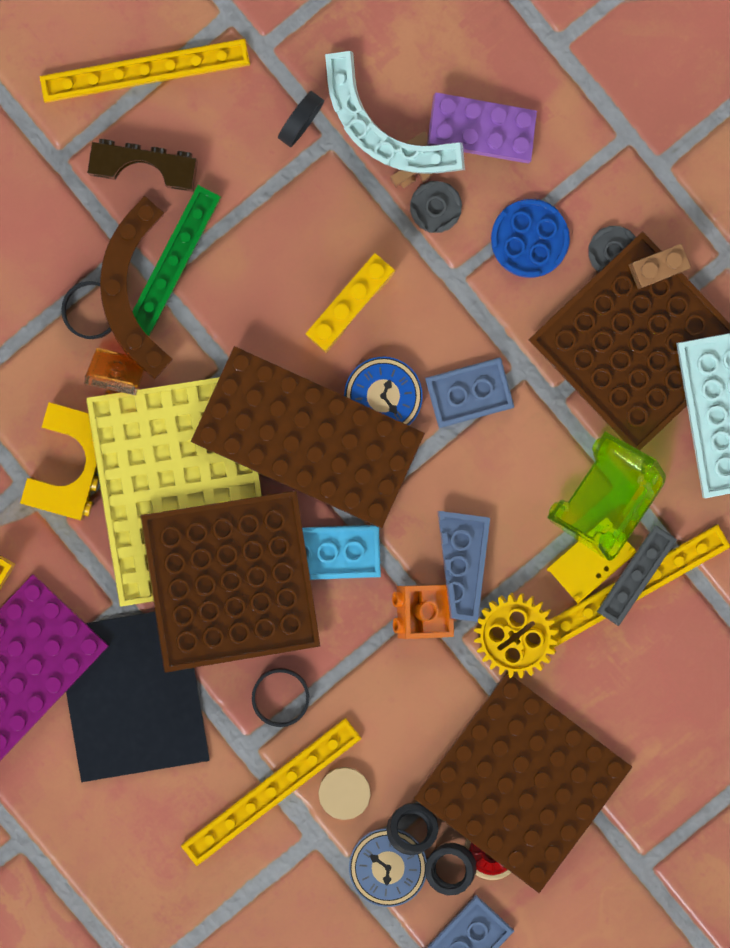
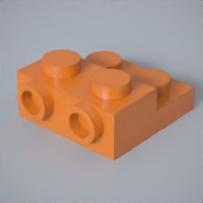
[392,584,454,639]

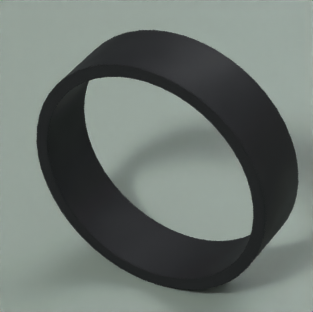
[278,91,324,147]
[61,281,112,339]
[252,668,309,727]

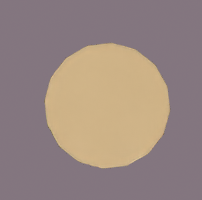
[318,767,371,820]

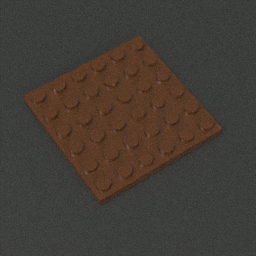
[528,231,730,454]
[140,491,321,672]
[413,672,632,893]

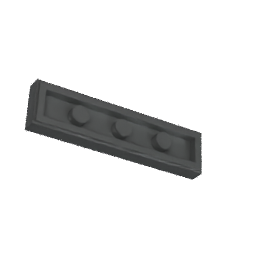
[596,525,677,626]

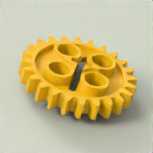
[474,593,559,678]

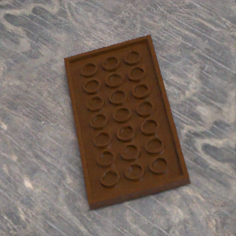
[191,346,425,529]

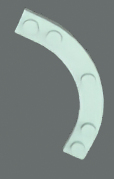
[325,51,465,174]

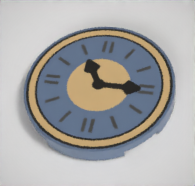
[349,828,427,907]

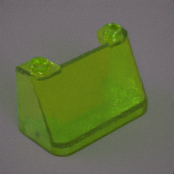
[547,432,666,561]

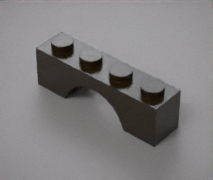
[87,139,198,192]

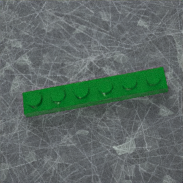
[132,185,221,337]

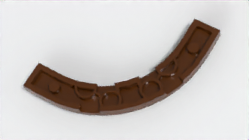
[100,196,173,379]

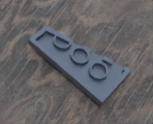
[437,511,490,622]

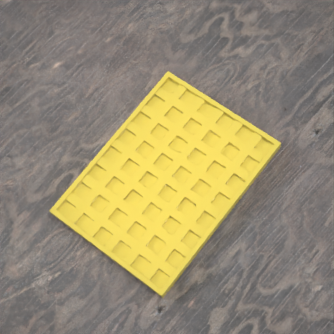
[86,377,262,607]

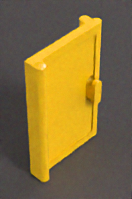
[547,517,636,604]

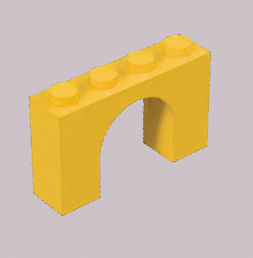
[305,253,395,353]
[20,402,99,521]

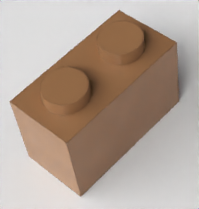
[629,244,691,289]

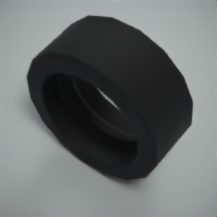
[386,803,439,855]
[425,843,477,896]

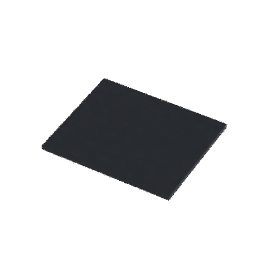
[66,611,210,783]

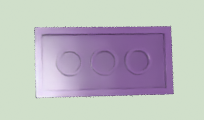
[427,93,537,163]

